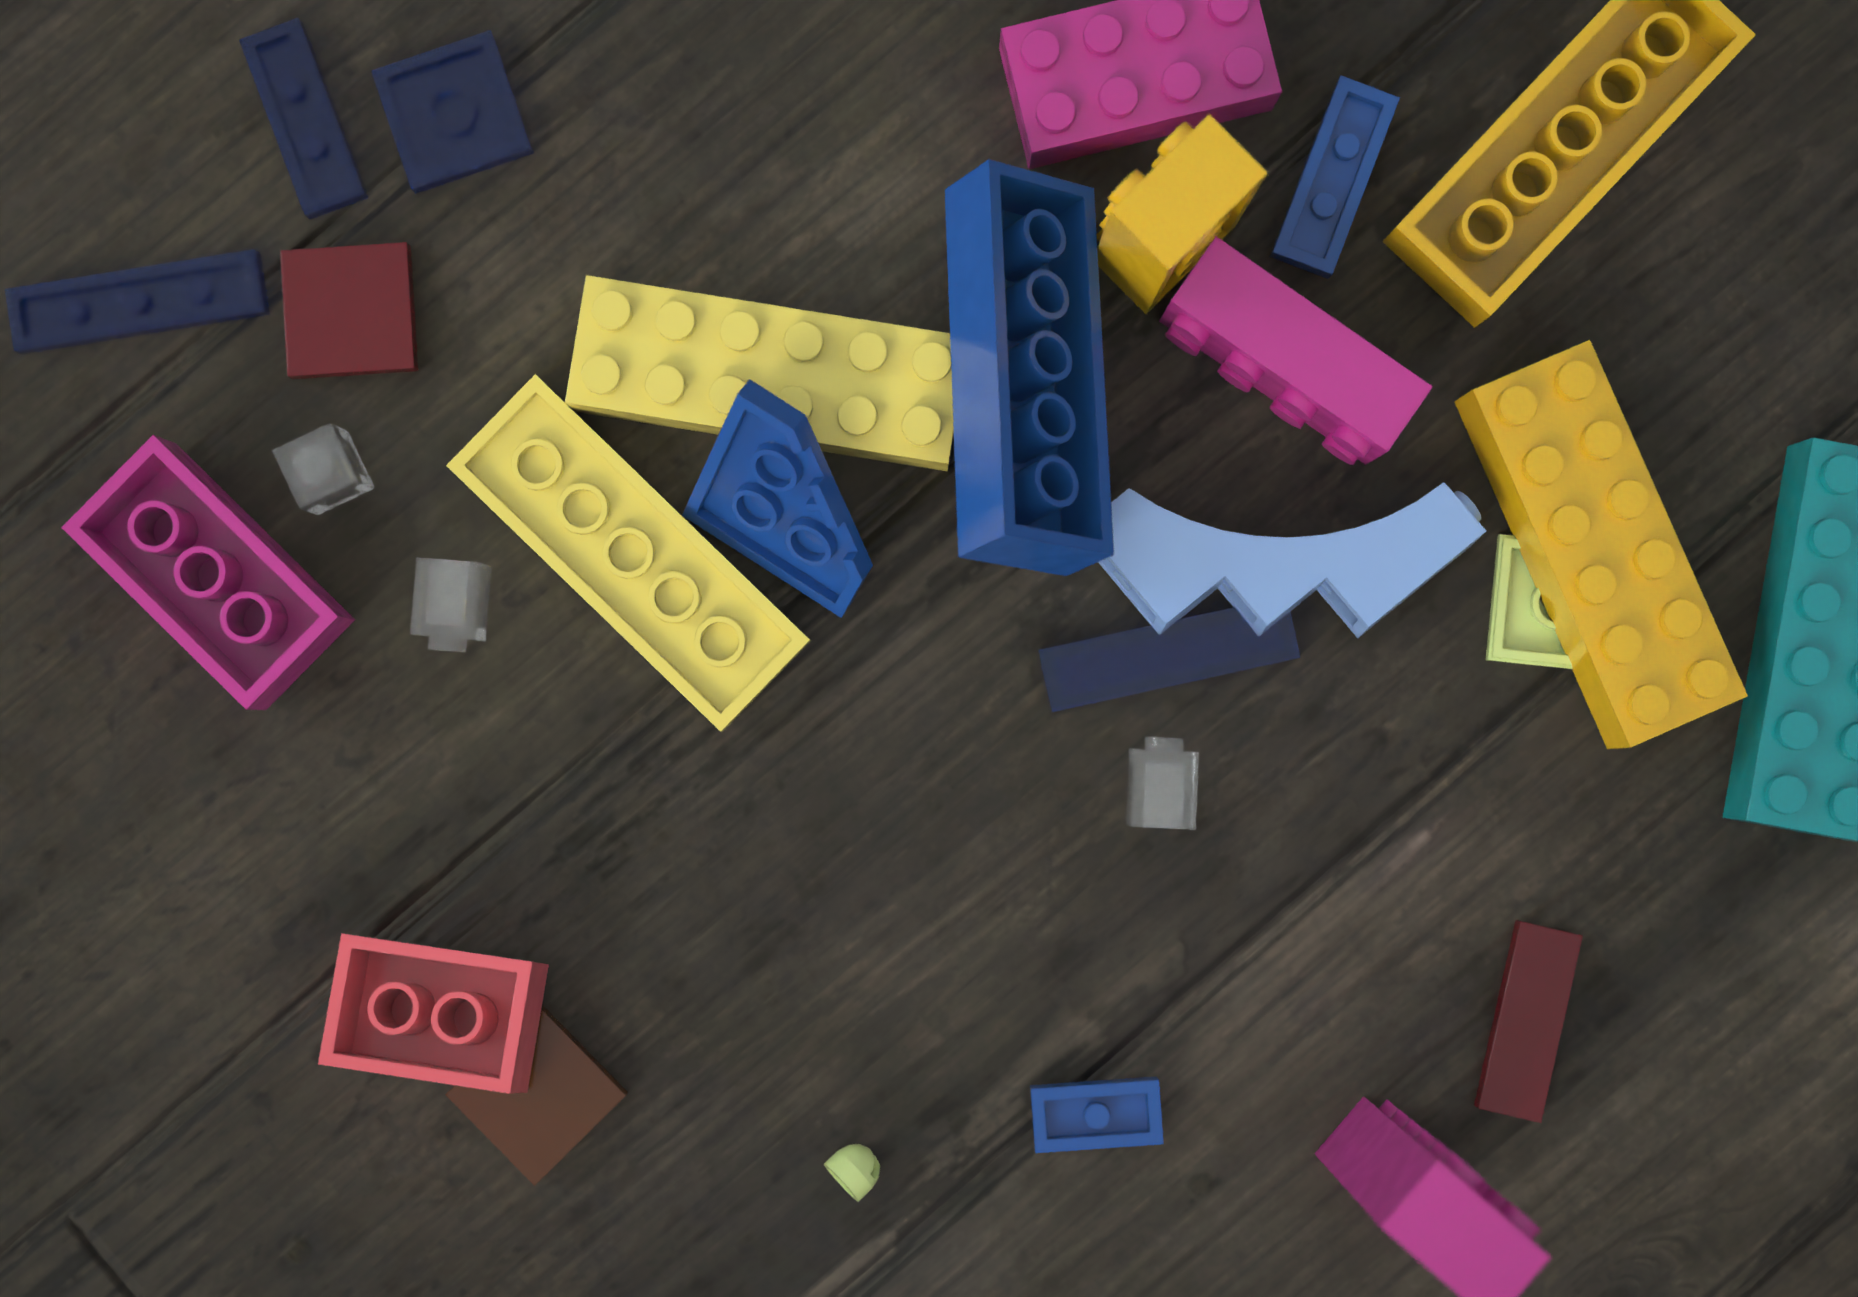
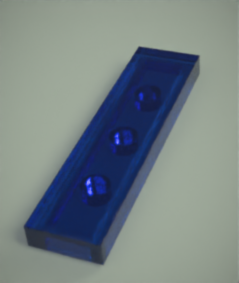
[5,249,270,354]
[1038,607,1301,712]

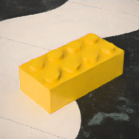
[1097,114,1267,314]

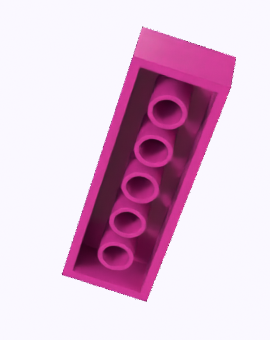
[1314,1096,1551,1297]

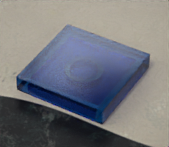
[371,30,534,194]

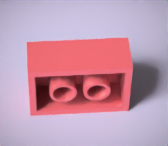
[318,933,549,1094]

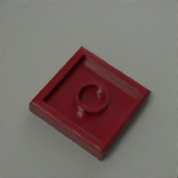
[280,242,418,379]

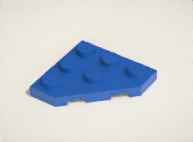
[682,379,873,618]

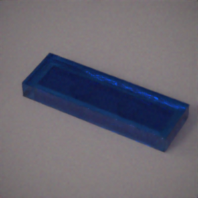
[239,18,369,220]

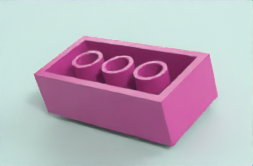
[999,0,1282,169]
[1159,237,1433,465]
[61,435,355,710]

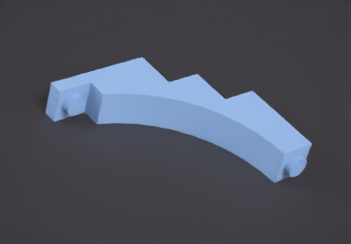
[1098,482,1486,638]

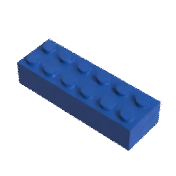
[945,159,1114,576]

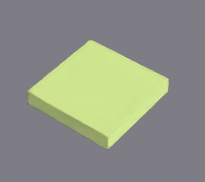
[1486,534,1573,669]

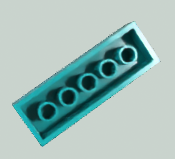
[1722,438,1858,842]

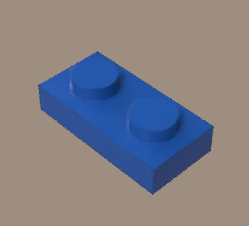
[1030,1076,1164,1153]

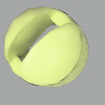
[824,1144,880,1202]

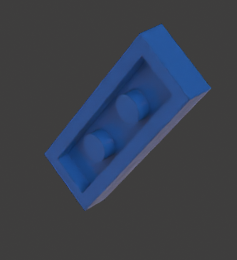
[1270,75,1400,279]

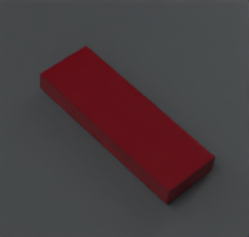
[1474,920,1583,1123]

